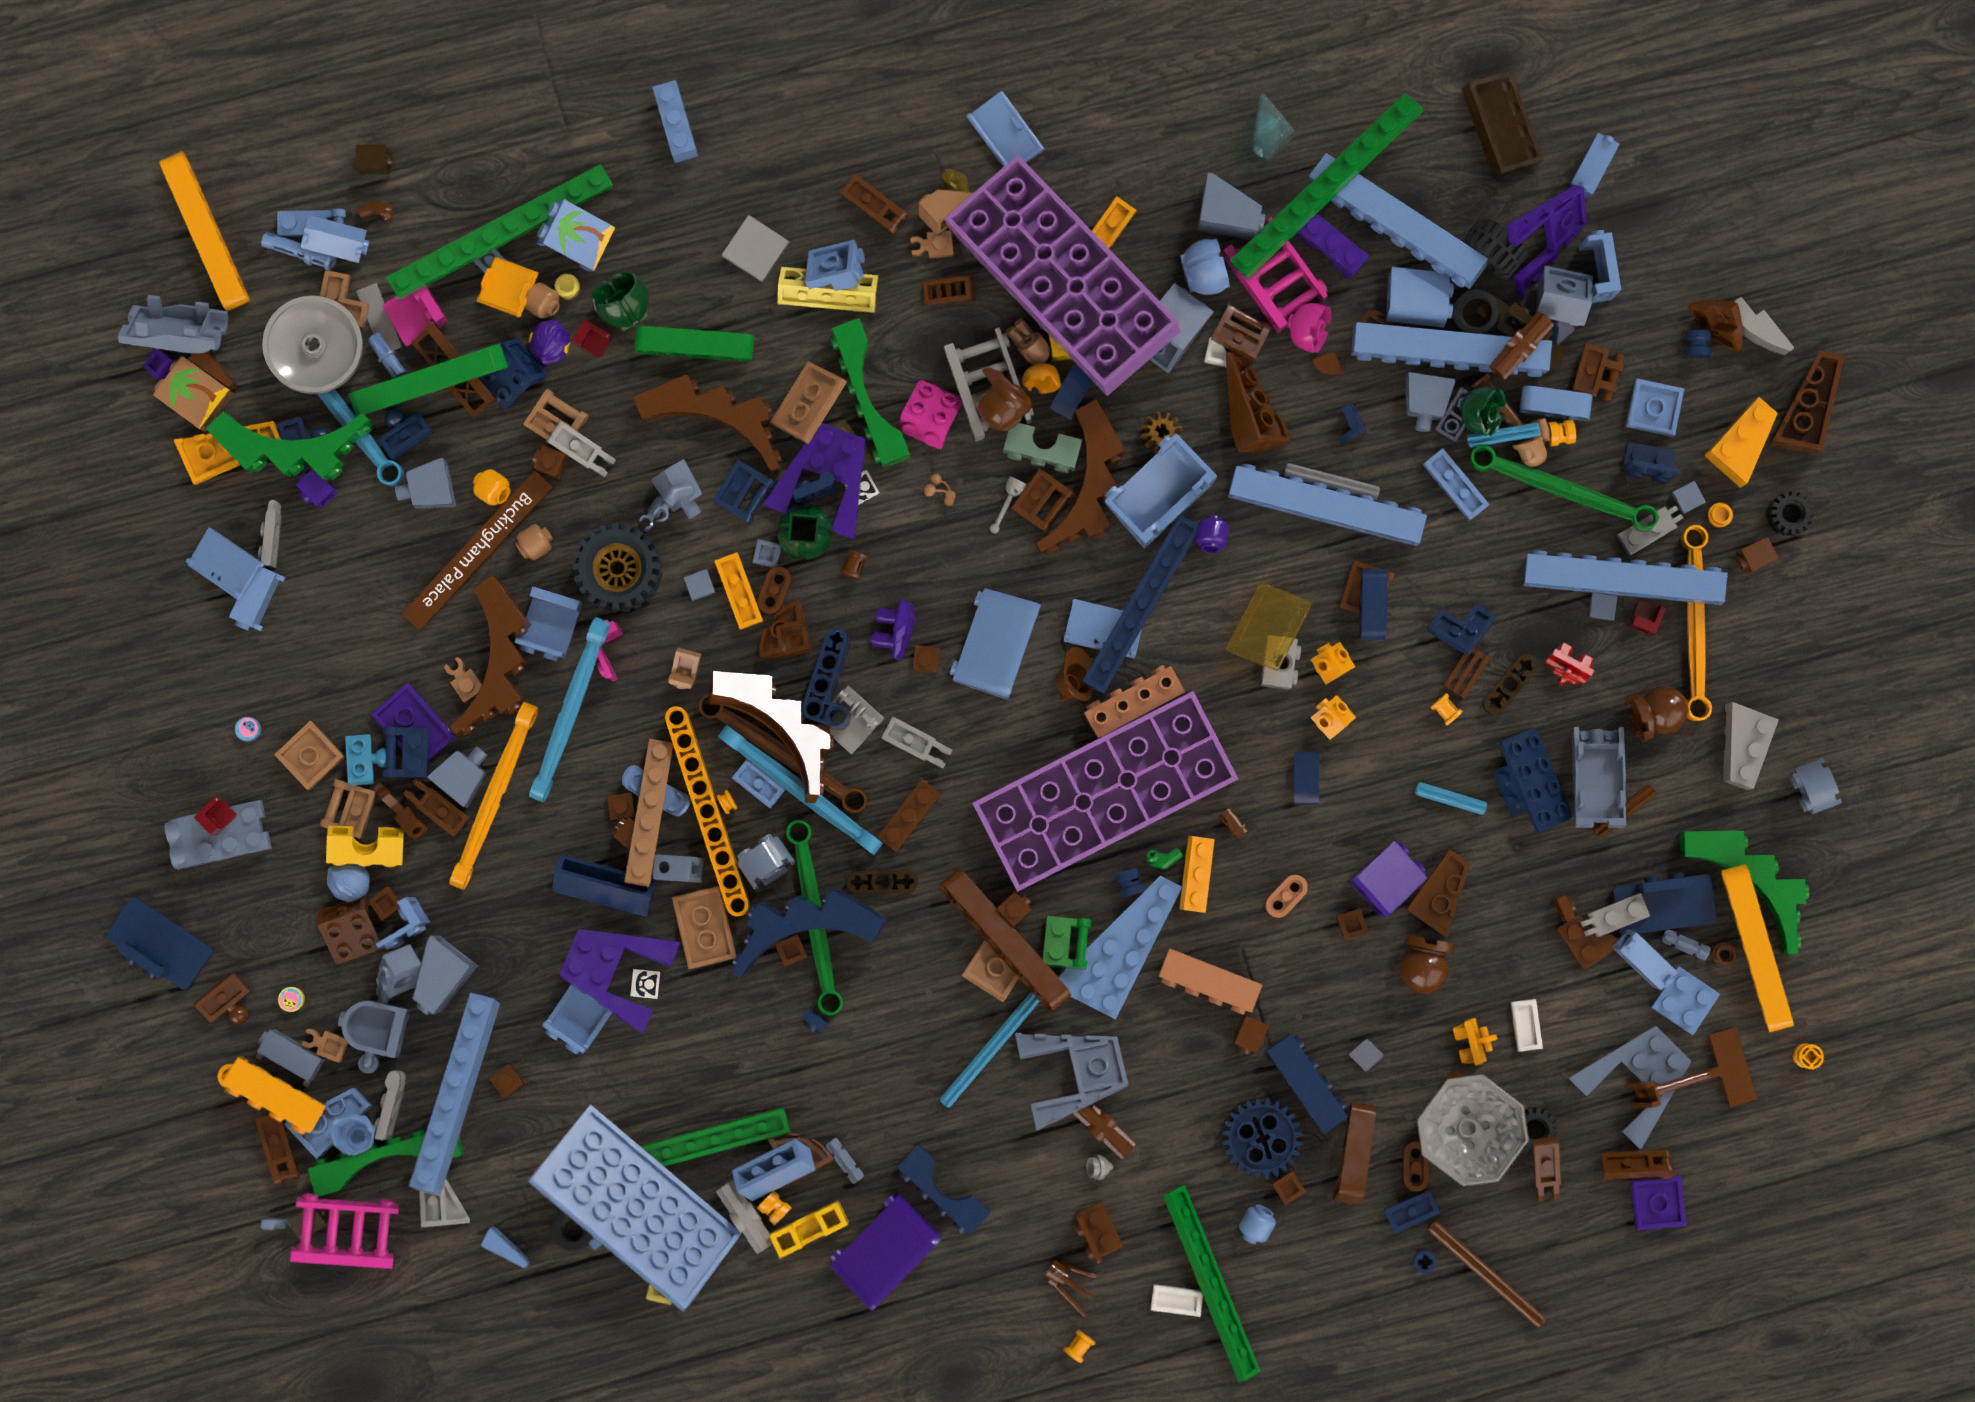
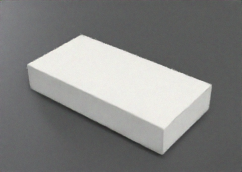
[1510,999,1543,1052]
[1151,1284,1203,1317]

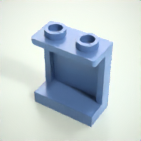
[1579,230,1621,303]
[542,984,612,1054]

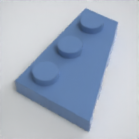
[284,1088,372,1159]

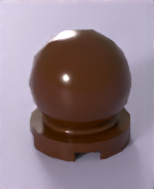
[1626,686,1689,742]
[1400,934,1454,994]

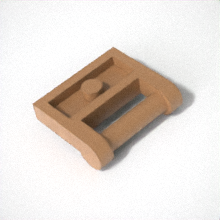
[523,389,589,440]
[319,779,377,839]

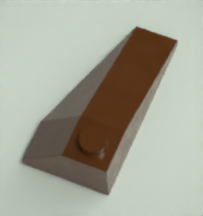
[1225,352,1291,454]

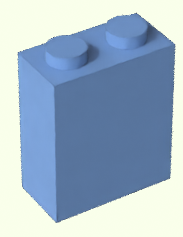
[1386,267,1454,328]

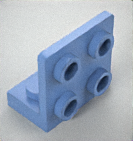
[376,897,430,950]

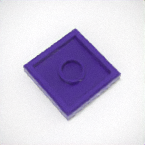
[1630,1175,1687,1230]

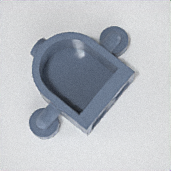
[338,986,411,1073]

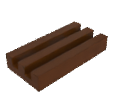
[1443,648,1491,699]

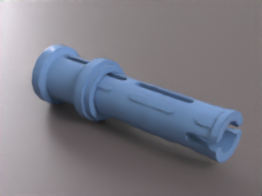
[261,232,337,271]

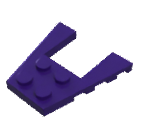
[1507,185,1587,297]
[763,423,866,540]
[559,929,680,1035]

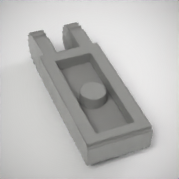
[546,421,616,477]
[881,716,953,768]
[374,1070,407,1140]

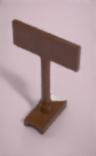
[1626,1027,1757,1108]

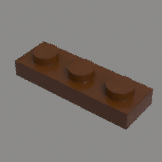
[877,779,941,852]

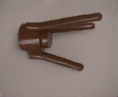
[1045,1260,1097,1317]

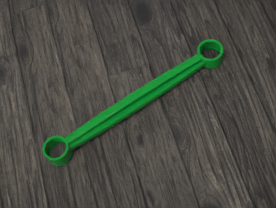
[1470,445,1659,532]
[786,820,843,1015]

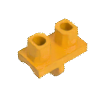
[1453,1018,1497,1066]

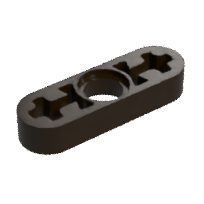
[1483,654,1538,715]
[847,870,918,894]

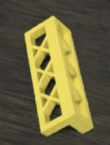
[778,267,878,313]

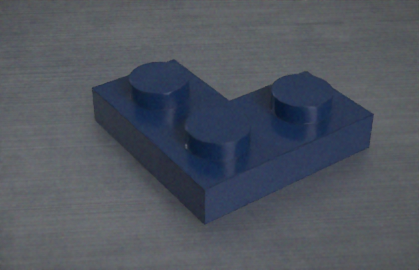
[1427,604,1496,656]

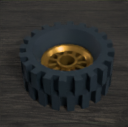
[572,523,662,613]

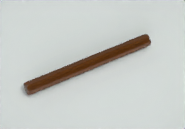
[1427,1220,1546,1328]

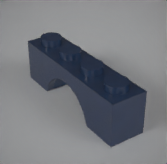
[897,1144,991,1235]

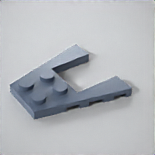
[1568,1026,1692,1149]
[1015,1033,1128,1130]

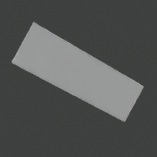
[356,283,402,350]

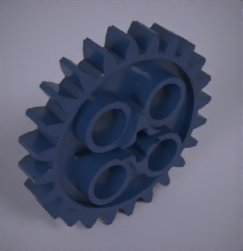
[1221,1097,1303,1179]

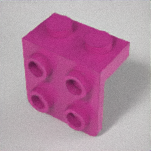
[897,380,963,450]
[586,620,623,682]

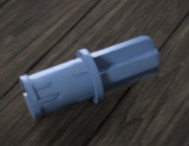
[368,333,406,379]

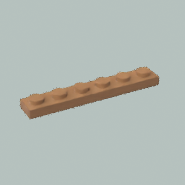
[624,739,673,887]

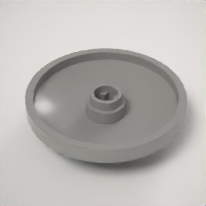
[262,296,363,394]

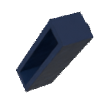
[552,854,657,917]
[1265,1033,1348,1134]

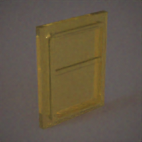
[1225,582,1313,671]

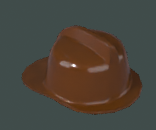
[1056,647,1092,701]

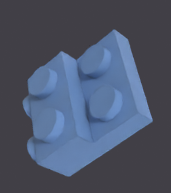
[805,240,865,291]

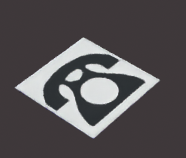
[844,470,879,505]
[630,969,660,999]

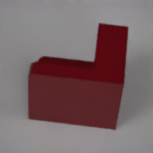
[572,319,613,358]
[1628,600,1666,636]
[194,796,237,836]

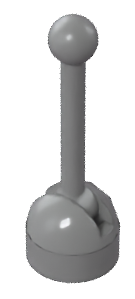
[990,476,1027,534]

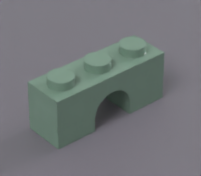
[1003,423,1082,473]

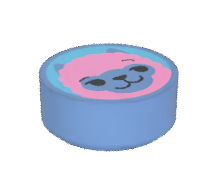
[235,717,261,742]

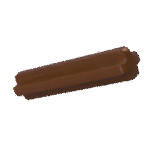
[1593,785,1656,838]

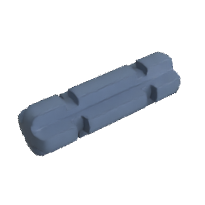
[1662,929,1710,960]
[826,1138,864,1184]

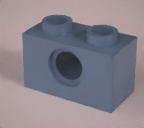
[376,945,421,998]

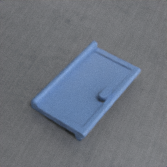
[967,91,1044,167]
[186,527,264,600]
[1063,599,1142,659]

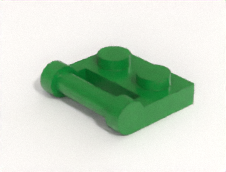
[1043,916,1091,970]

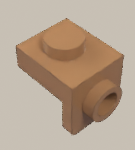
[668,648,702,689]

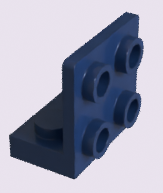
[478,338,549,410]
[1621,442,1680,483]

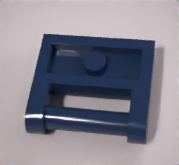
[713,460,776,524]
[792,472,837,505]
[383,727,430,778]

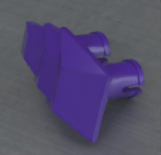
[872,599,916,660]

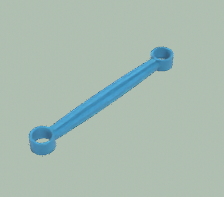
[317,390,404,487]
[529,617,611,802]
[718,725,883,855]

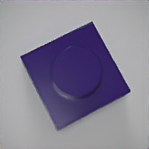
[142,348,174,380]

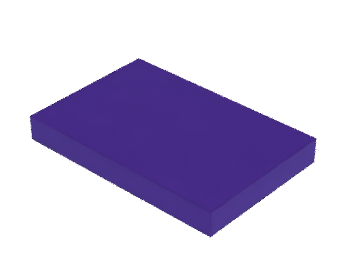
[370,682,457,762]

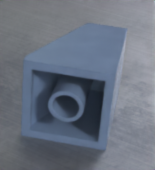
[1197,173,1265,240]
[1149,283,1213,374]
[413,936,478,1015]

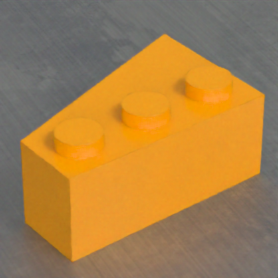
[1704,397,1777,488]

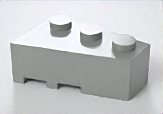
[1723,702,1779,790]

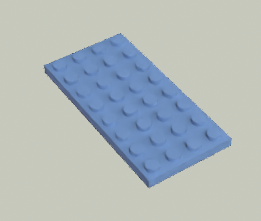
[529,1105,742,1311]

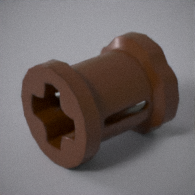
[839,550,868,580]

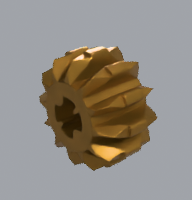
[1141,412,1182,453]

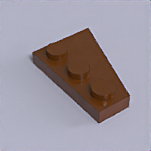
[1406,849,1470,938]

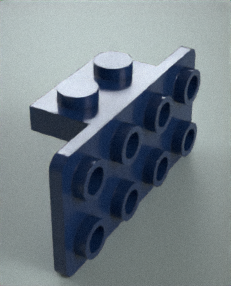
[1493,728,1572,833]
[1613,873,1717,935]
[106,897,213,989]

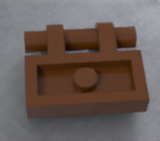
[1571,343,1624,402]

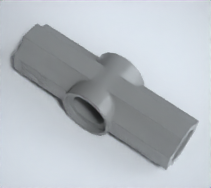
[716,1179,773,1254]

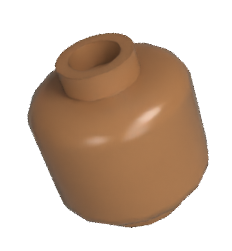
[525,282,560,319]
[515,524,553,561]

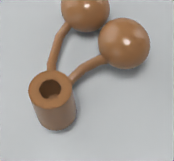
[924,474,956,506]

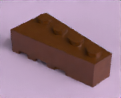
[1770,351,1845,456]

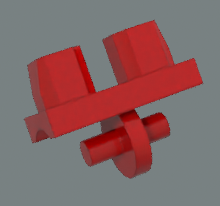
[1544,643,1594,686]

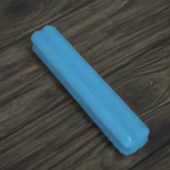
[1467,423,1541,447]
[1415,782,1487,815]

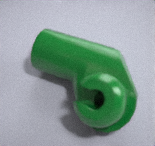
[1146,847,1184,869]

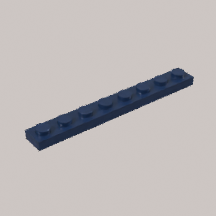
[1082,515,1198,695]

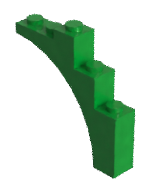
[206,411,374,481]
[1679,831,1809,954]

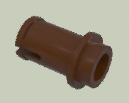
[1218,807,1249,839]

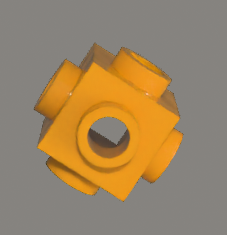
[1310,642,1355,684]
[1311,695,1356,740]

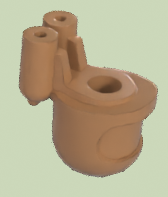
[1006,318,1050,365]
[1512,418,1551,467]

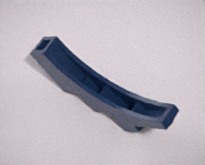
[731,889,889,978]

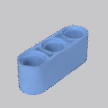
[1519,386,1593,421]

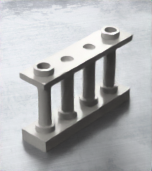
[944,327,1034,441]

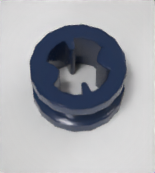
[1413,1249,1436,1273]

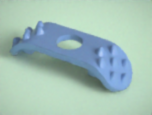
[622,765,691,817]

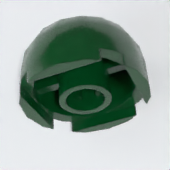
[1460,386,1506,436]

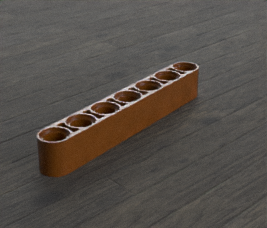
[939,869,1071,1012]

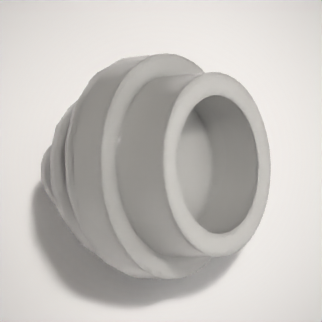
[1086,1155,1113,1180]

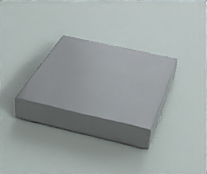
[722,215,789,283]

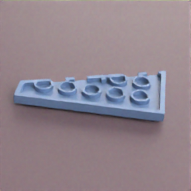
[1058,876,1182,1019]

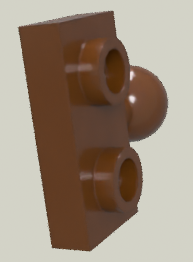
[194,971,250,1025]

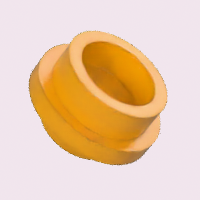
[1708,503,1733,528]

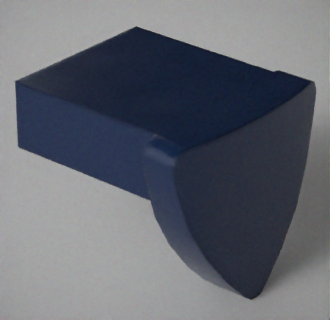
[1338,404,1367,444]

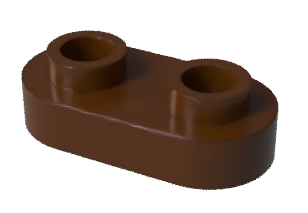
[758,566,791,615]
[1402,1141,1429,1191]

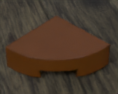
[1311,351,1343,376]

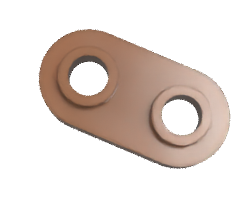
[1265,875,1308,918]

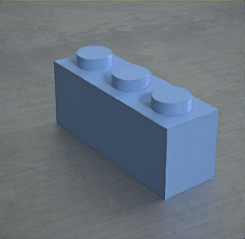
[652,80,698,163]
[732,1139,815,1201]

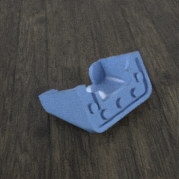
[1104,434,1217,548]
[950,588,1041,700]

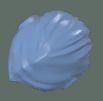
[327,864,370,902]
[331,1113,375,1155]

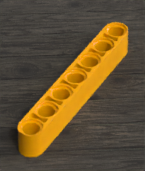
[159,151,250,311]
[1721,864,1794,1033]

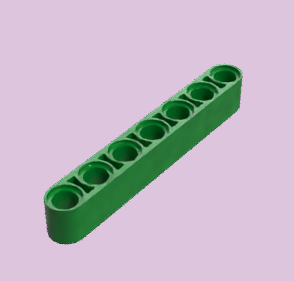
[348,344,508,417]

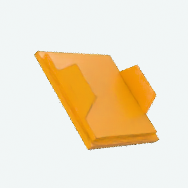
[477,257,539,318]

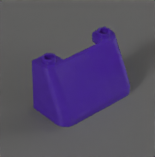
[829,1193,942,1311]

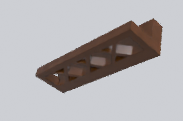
[411,322,496,418]

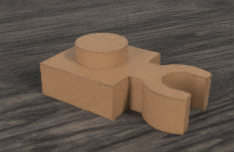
[910,230,953,259]
[444,657,482,703]
[301,1029,348,1063]

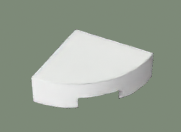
[1204,338,1227,367]

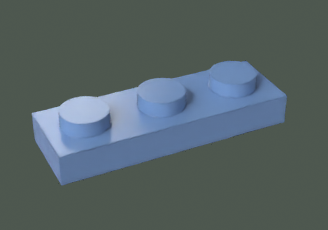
[1423,448,1490,521]

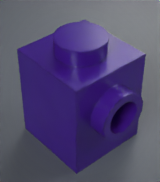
[296,469,339,509]

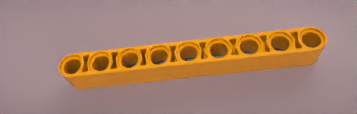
[665,706,750,916]

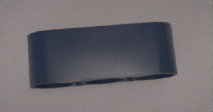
[1359,568,1388,640]

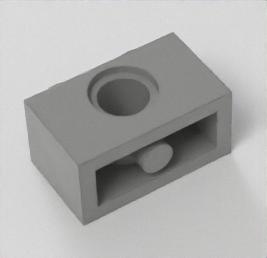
[1260,635,1301,690]

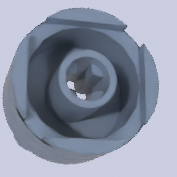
[1789,758,1842,815]
[737,834,795,890]

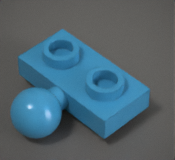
[345,734,386,786]

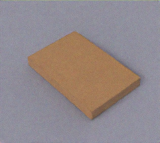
[770,361,847,444]
[672,886,737,969]

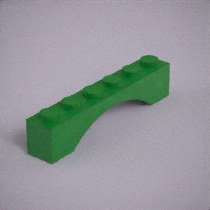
[830,318,910,468]
[308,1130,464,1197]

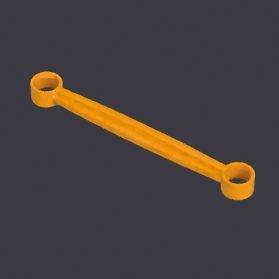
[1680,525,1712,722]
[449,702,539,890]

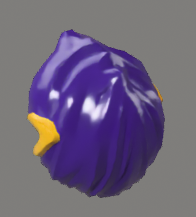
[529,319,570,367]

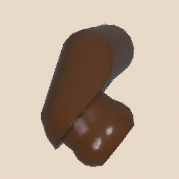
[357,201,394,222]

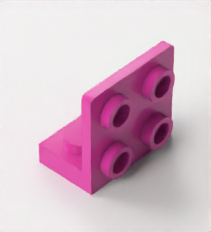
[382,286,449,347]

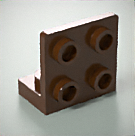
[318,895,382,964]
[1073,1201,1123,1264]

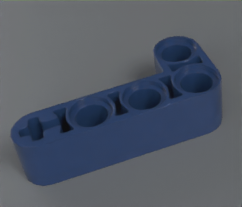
[802,628,851,730]

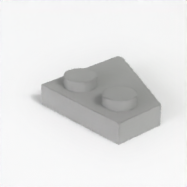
[419,1179,470,1227]

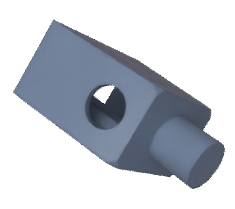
[1405,372,1455,432]
[395,458,456,509]
[428,746,488,808]
[652,855,704,883]

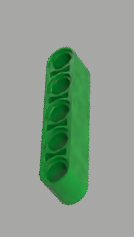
[634,326,755,362]

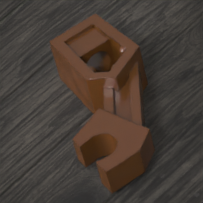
[373,782,428,840]

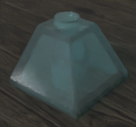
[1252,93,1295,161]

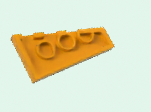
[174,421,282,485]

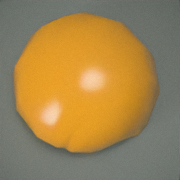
[1022,363,1061,394]

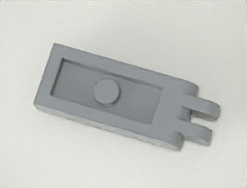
[258,500,281,568]
[1616,506,1684,556]
[1580,893,1650,937]

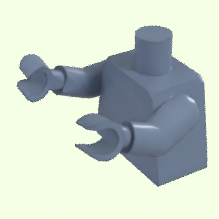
[638,459,702,532]

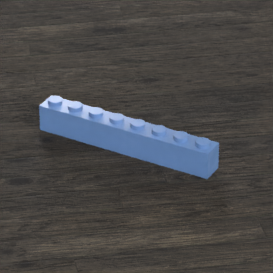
[1309,153,1488,289]
[1351,322,1552,377]
[1228,464,1427,546]
[1523,550,1727,605]
[410,993,500,1196]

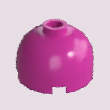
[1287,303,1331,353]

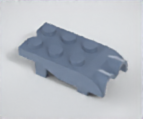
[118,295,228,353]
[1572,727,1626,828]
[165,800,272,870]

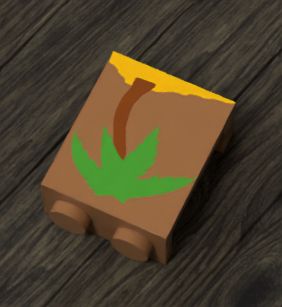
[153,356,235,433]

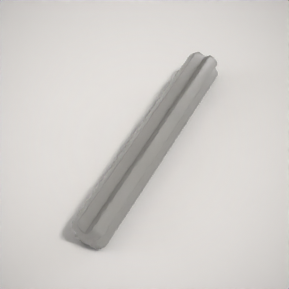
[1284,463,1380,500]

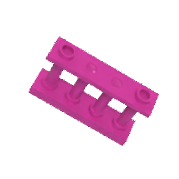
[1222,217,1328,333]
[290,1194,399,1269]

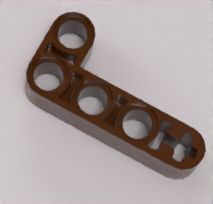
[1333,1102,1376,1206]

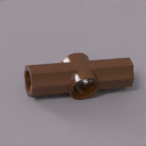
[1489,311,1554,381]
[1072,1103,1136,1159]

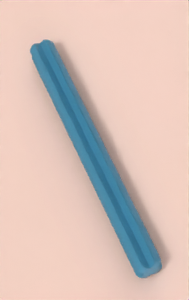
[940,992,1039,1108]

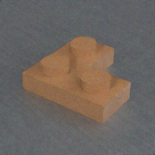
[320,270,370,329]

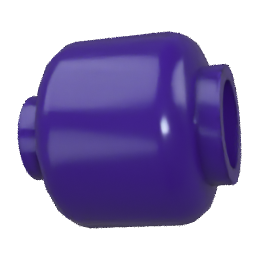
[1196,515,1229,554]

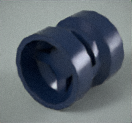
[1686,330,1711,359]
[1114,868,1145,898]

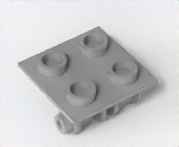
[818,686,885,755]

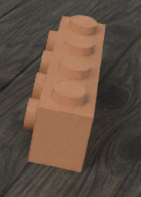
[1084,665,1185,739]
[1158,948,1262,1015]

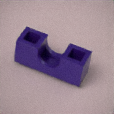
[1295,214,1369,281]

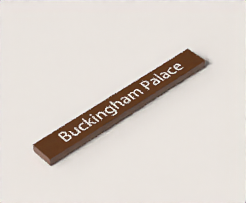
[402,471,554,631]

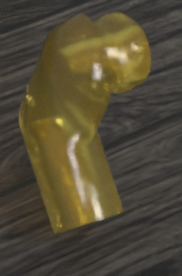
[942,169,970,193]

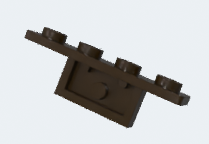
[1476,294,1567,371]

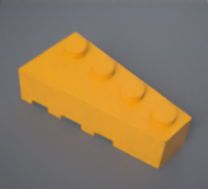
[222,1056,327,1135]

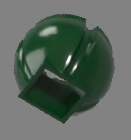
[592,271,649,332]
[777,504,833,560]

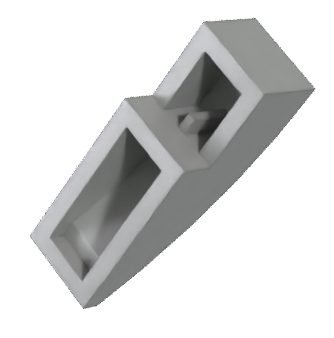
[1734,297,1794,355]

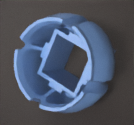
[1180,239,1230,295]

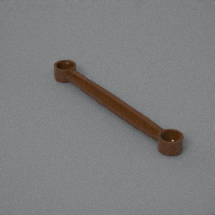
[698,694,867,813]

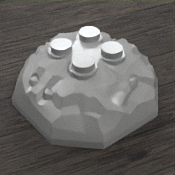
[1417,1075,1528,1186]

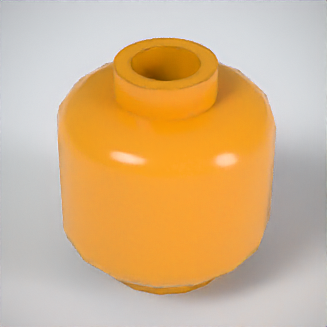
[473,469,510,506]

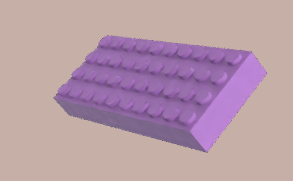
[945,155,1181,396]
[973,691,1238,892]

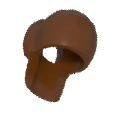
[977,367,1032,431]

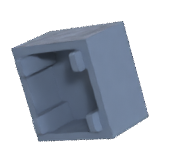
[1536,266,1593,326]

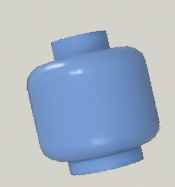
[1239,1205,1276,1244]

